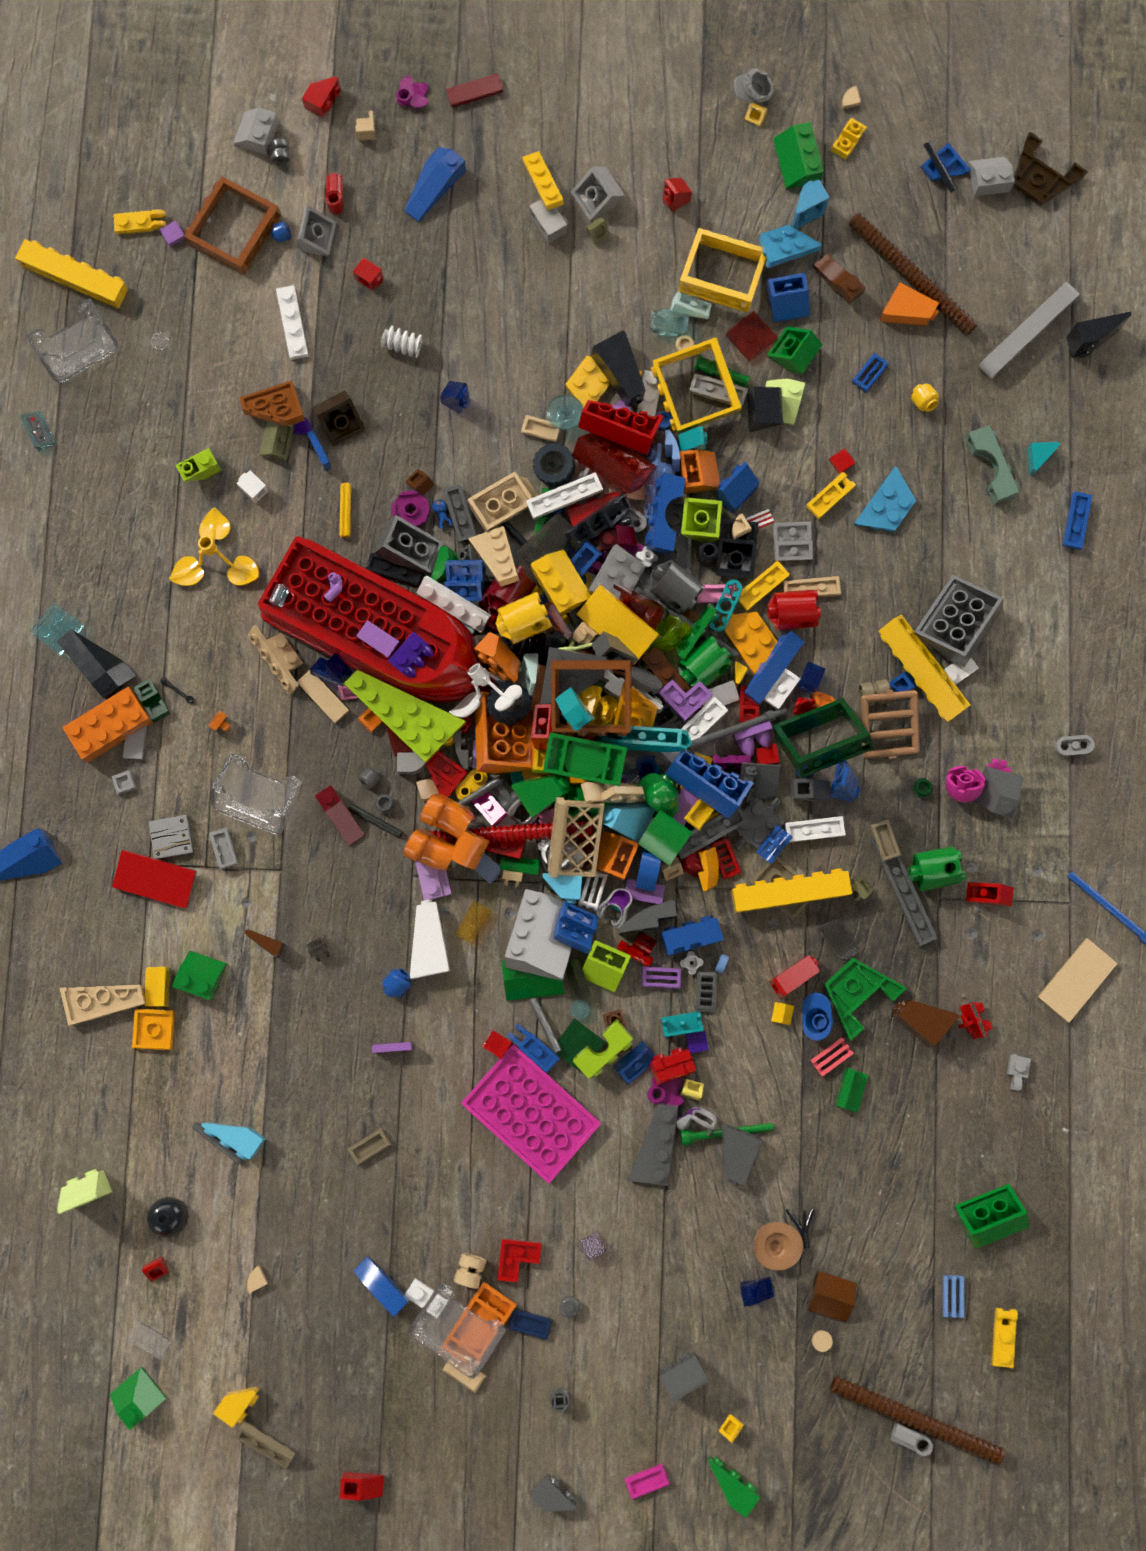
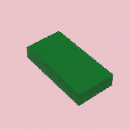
[500,856,540,875]

